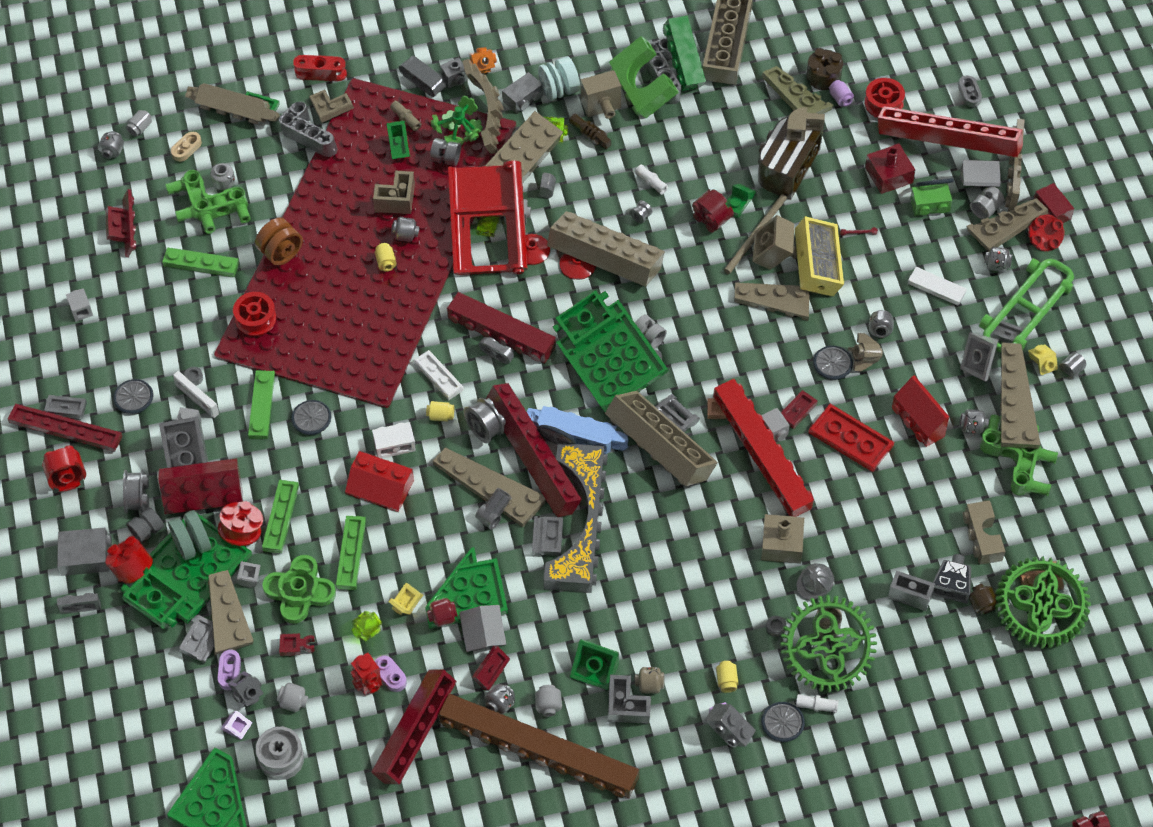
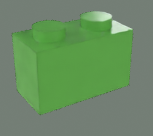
[910,183,952,216]

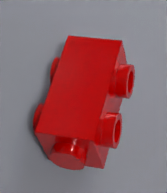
[350,653,382,696]

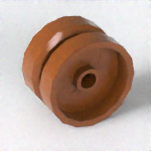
[255,218,303,265]

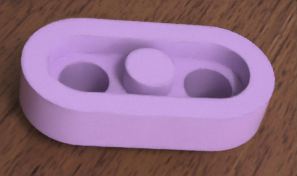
[218,650,241,690]
[375,656,407,692]

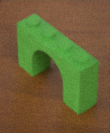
[609,36,679,118]

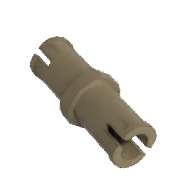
[390,101,422,131]

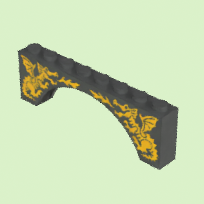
[544,443,608,593]

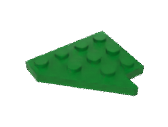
[425,547,508,628]
[167,747,247,827]

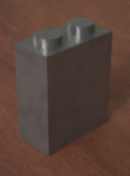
[58,527,112,576]

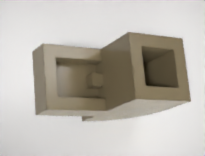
[786,107,825,141]

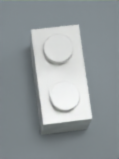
[372,422,416,458]

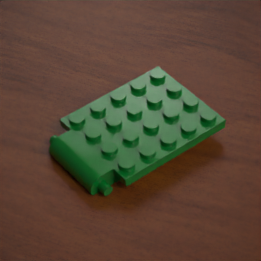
[553,290,669,412]
[121,513,252,629]

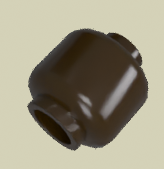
[969,584,998,615]

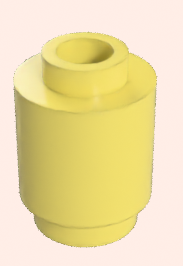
[375,243,397,271]
[426,401,455,422]
[716,661,739,693]

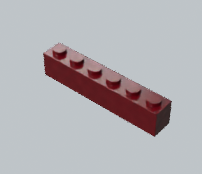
[447,292,556,364]
[371,669,457,785]

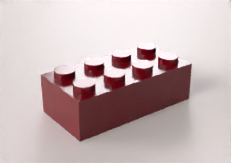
[158,458,243,514]

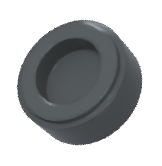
[184,367,203,386]
[766,616,786,637]

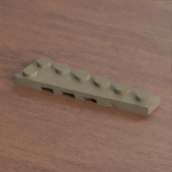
[1005,119,1025,212]
[1001,343,1040,449]
[433,448,547,527]

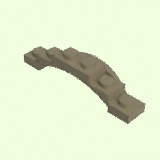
[462,59,503,155]

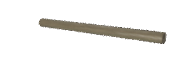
[724,194,787,274]

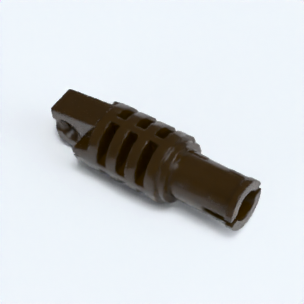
[569,113,611,150]

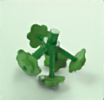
[431,96,483,145]

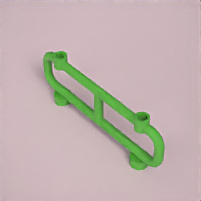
[979,258,1074,353]

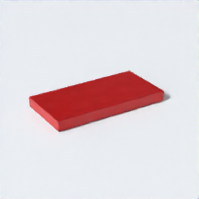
[808,404,895,472]

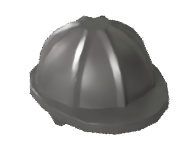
[797,563,834,600]

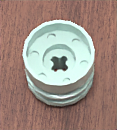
[538,56,580,101]

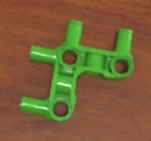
[165,170,251,234]
[980,415,1058,496]

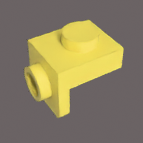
[1028,345,1058,375]
[388,583,423,615]

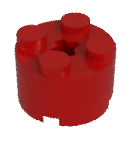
[42,445,87,491]
[105,536,153,584]

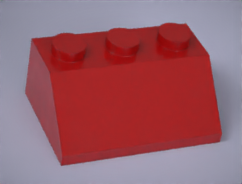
[892,375,949,447]
[345,451,414,512]

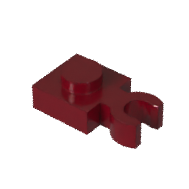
[279,633,315,656]

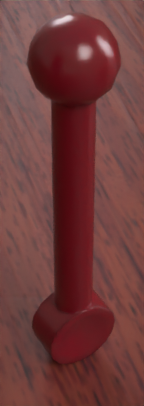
[840,227,878,236]

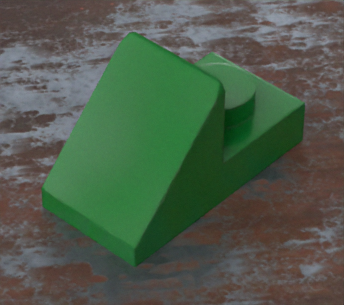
[387,121,410,159]
[725,184,756,218]

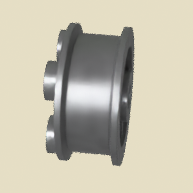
[464,398,506,443]
[123,470,149,513]

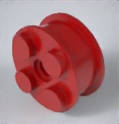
[864,78,905,118]
[233,292,276,336]
[217,501,263,546]

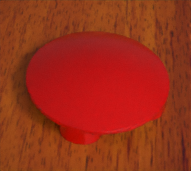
[1028,215,1064,251]

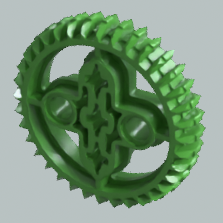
[995,556,1091,648]
[780,595,877,692]

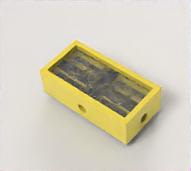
[795,217,844,296]

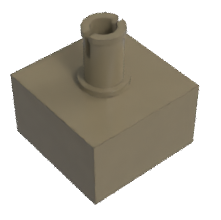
[581,70,621,119]
[753,215,797,270]
[761,514,805,564]

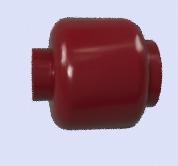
[427,598,458,627]

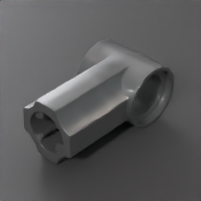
[475,488,512,530]

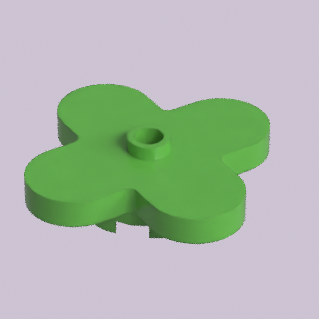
[262,555,336,624]

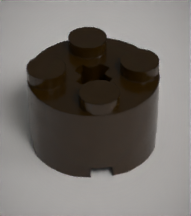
[806,48,843,90]

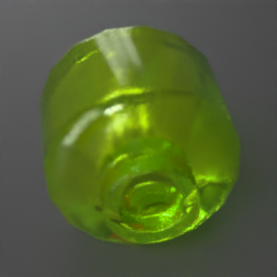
[351,611,382,641]

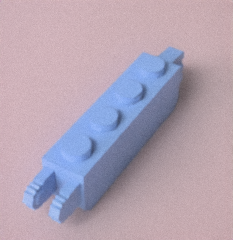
[527,406,628,454]

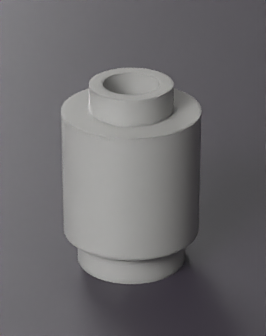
[126,110,152,136]

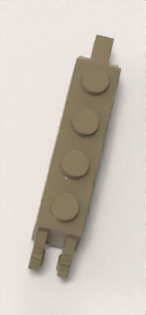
[185,83,280,125]

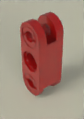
[293,55,347,81]

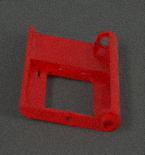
[448,161,528,275]

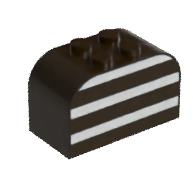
[758,117,823,200]

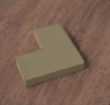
[309,89,354,123]

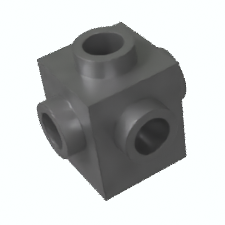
[440,58,468,88]

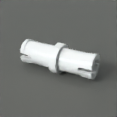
[635,164,668,195]
[796,694,839,713]

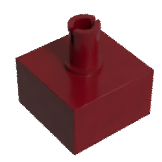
[865,144,915,194]

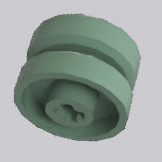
[168,510,212,561]

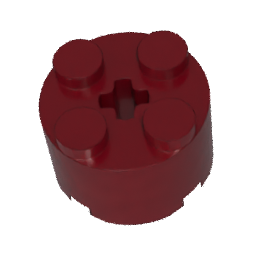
[692,189,734,233]

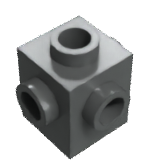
[228,671,264,706]

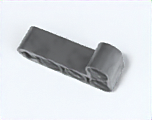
[645,38,681,104]
[279,102,338,157]

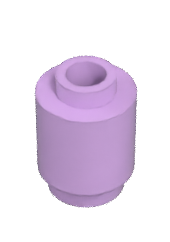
[829,80,854,106]

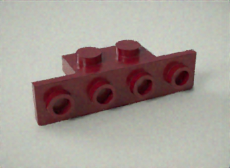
[105,189,136,258]

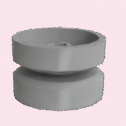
[256,726,304,780]

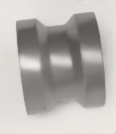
[630,200,653,224]

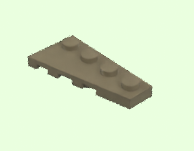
[966,199,1048,252]

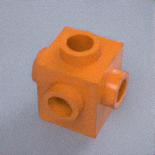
[469,47,497,73]

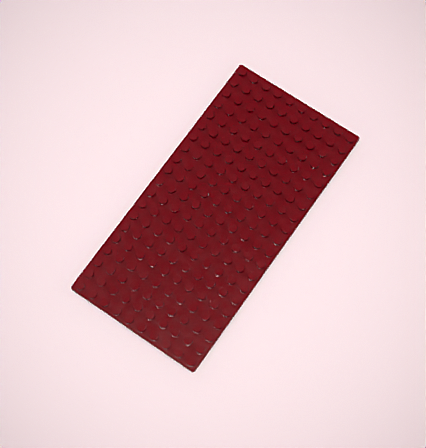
[214,78,516,408]

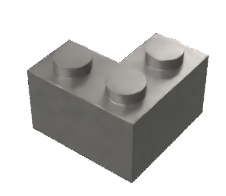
[608,675,651,724]

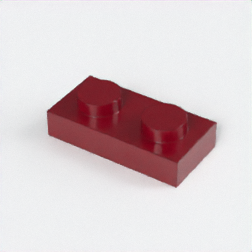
[781,390,818,429]
[472,646,510,691]

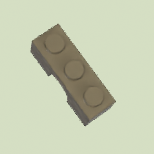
[963,500,1005,565]

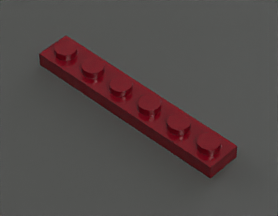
[8,403,122,452]

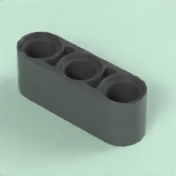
[399,56,447,97]

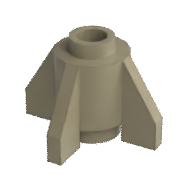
[848,333,883,371]

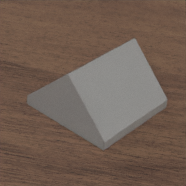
[959,160,1000,186]
[960,333,998,381]
[459,605,506,652]

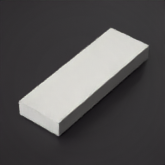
[908,267,967,306]
[414,350,464,400]
[173,371,219,418]

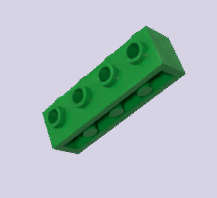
[663,15,706,91]

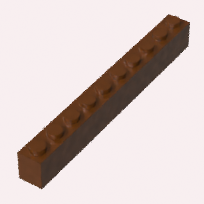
[439,693,639,799]

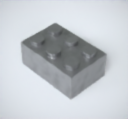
[159,416,208,468]

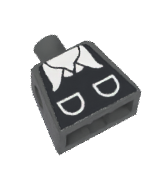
[932,554,971,604]

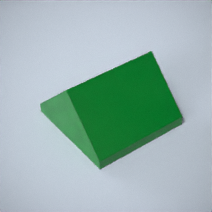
[570,639,619,690]

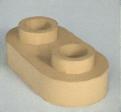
[171,132,202,162]

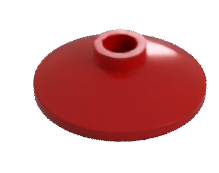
[526,234,550,265]
[560,253,596,280]

